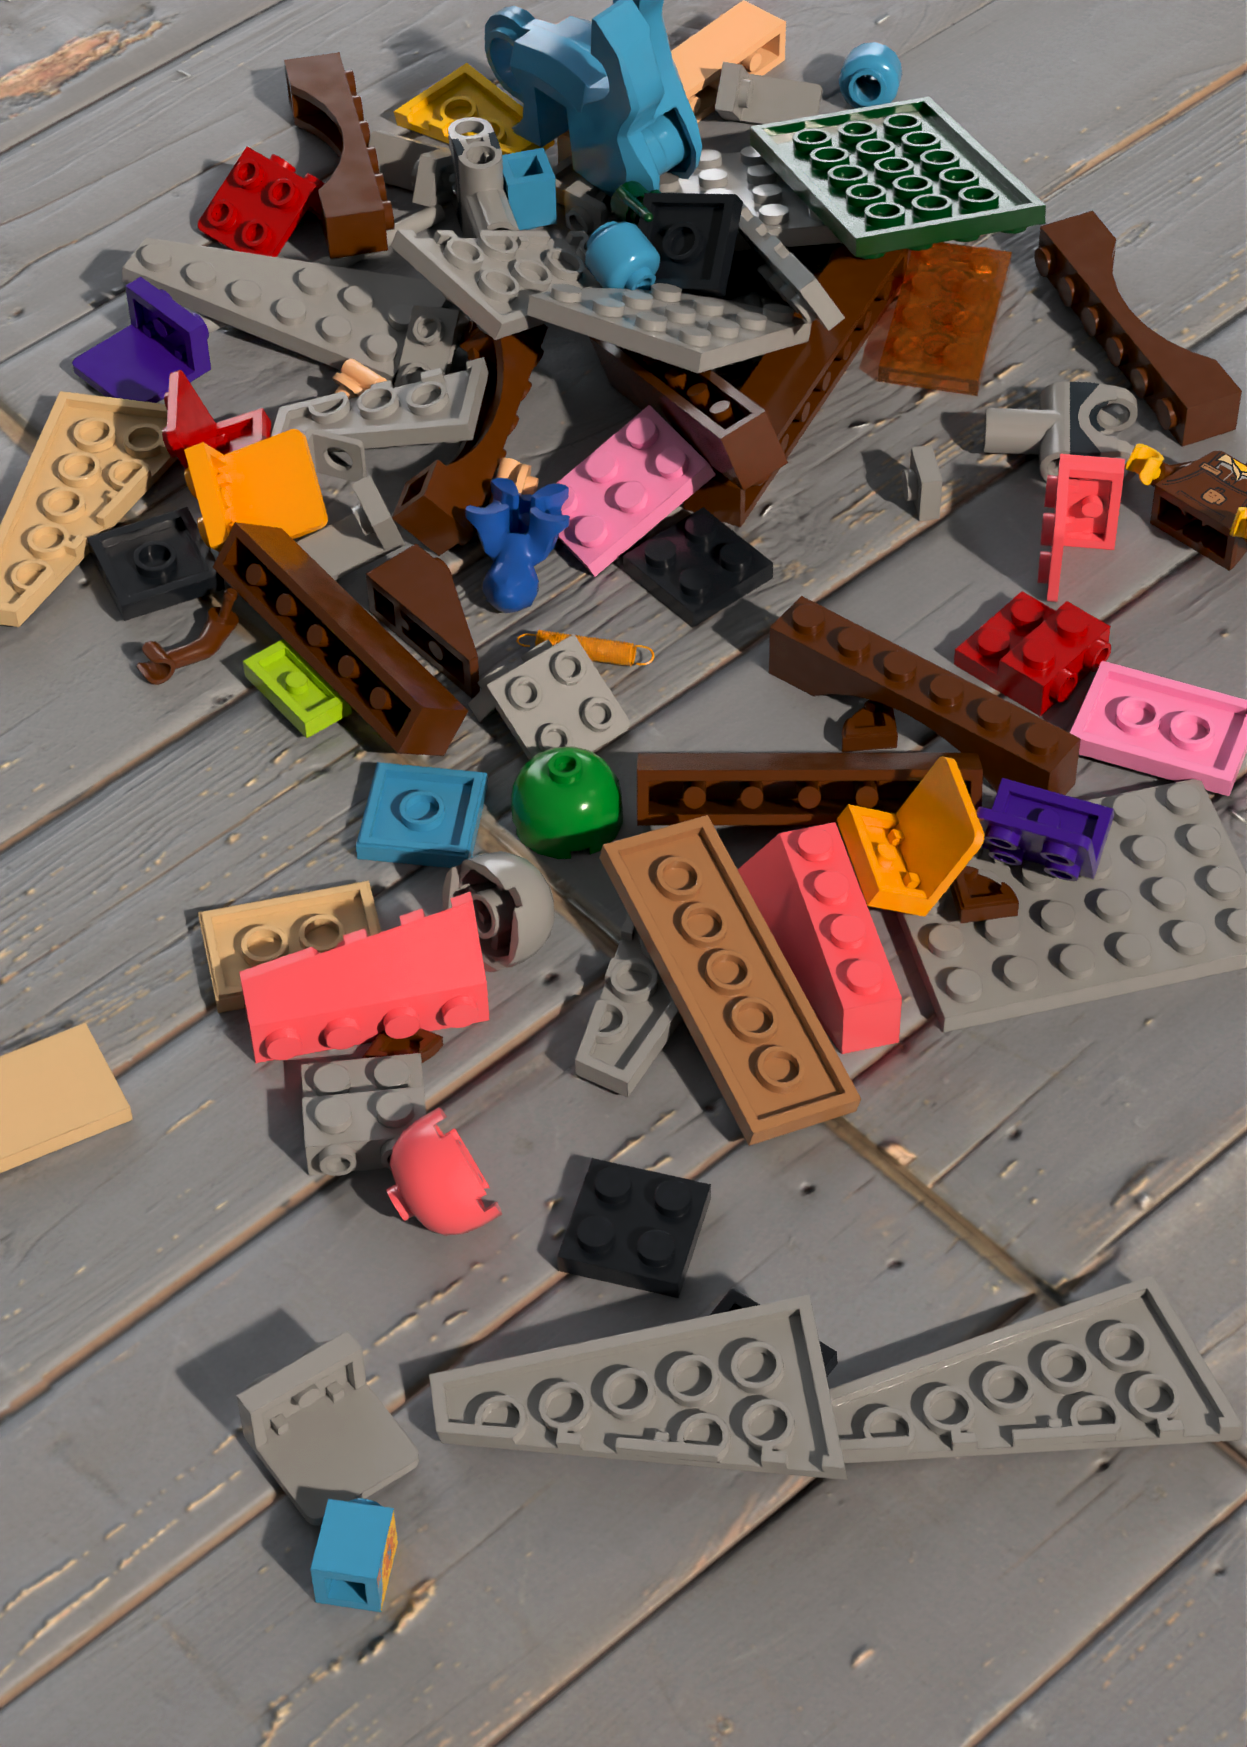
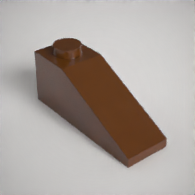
[366,544,480,698]

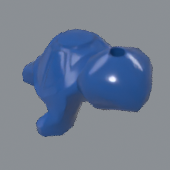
[465,478,570,613]

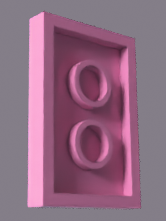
[557,405,715,577]
[1070,661,1247,796]

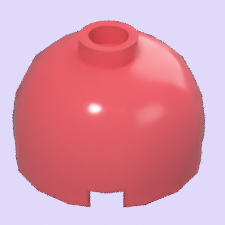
[386,1107,502,1236]

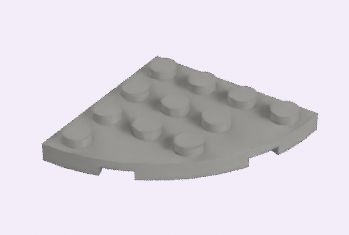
[527,283,812,373]

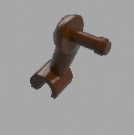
[136,588,239,685]

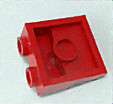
[954,591,1111,717]

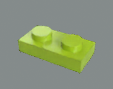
[243,639,352,738]

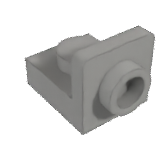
[564,177,613,237]

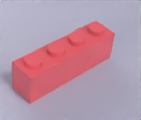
[737,822,902,1054]
[239,891,490,1063]

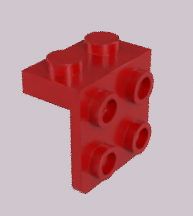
[198,147,325,257]
[162,370,271,469]

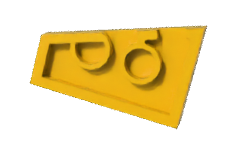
[393,63,555,155]

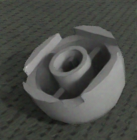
[442,851,554,972]

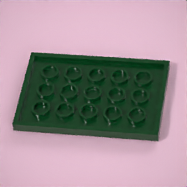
[750,96,1046,259]

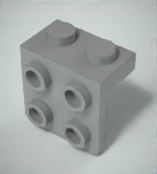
[468,634,630,760]
[236,1330,419,1526]

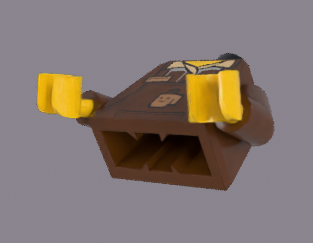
[1124,443,1247,571]

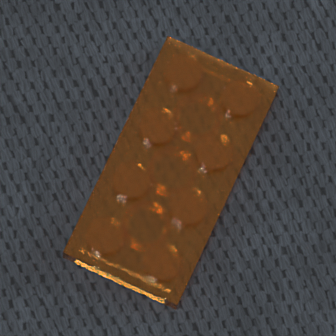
[878,242,1012,396]

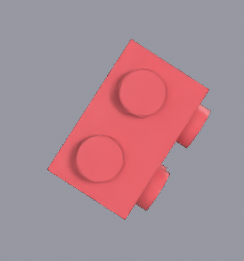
[1037,454,1125,602]

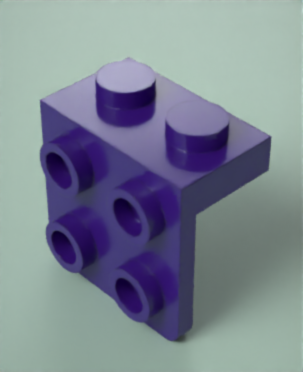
[72,277,211,403]
[976,778,1114,881]

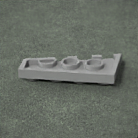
[738,203,845,331]
[271,357,489,452]
[575,913,683,1097]

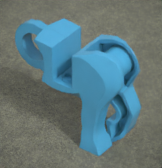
[484,0,702,198]

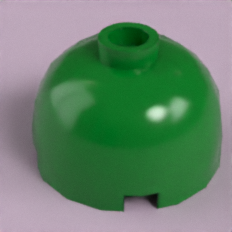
[511,746,623,859]

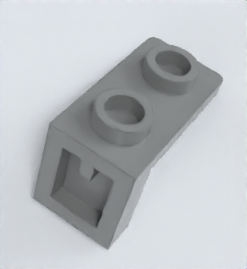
[715,62,823,125]
[369,130,456,207]
[394,305,470,388]
[296,475,405,580]

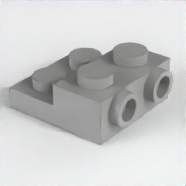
[301,1053,426,1176]

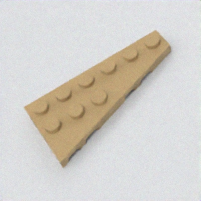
[0,391,178,627]

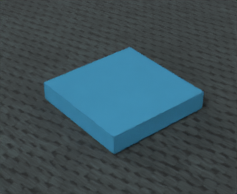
[356,762,488,868]

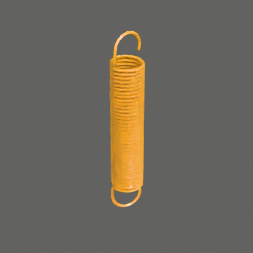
[516,629,654,667]

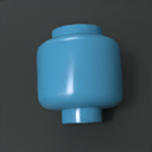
[839,42,903,109]
[585,221,660,290]

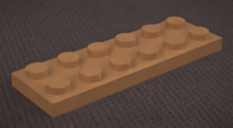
[600,815,861,1146]

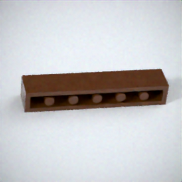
[589,337,788,491]
[213,522,469,756]
[637,752,983,826]

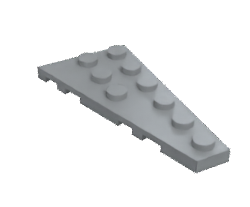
[391,230,603,340]
[122,237,452,388]
[829,1274,1244,1464]
[429,1295,848,1480]

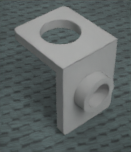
[304,427,367,482]

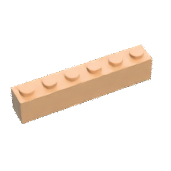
[557,0,786,164]

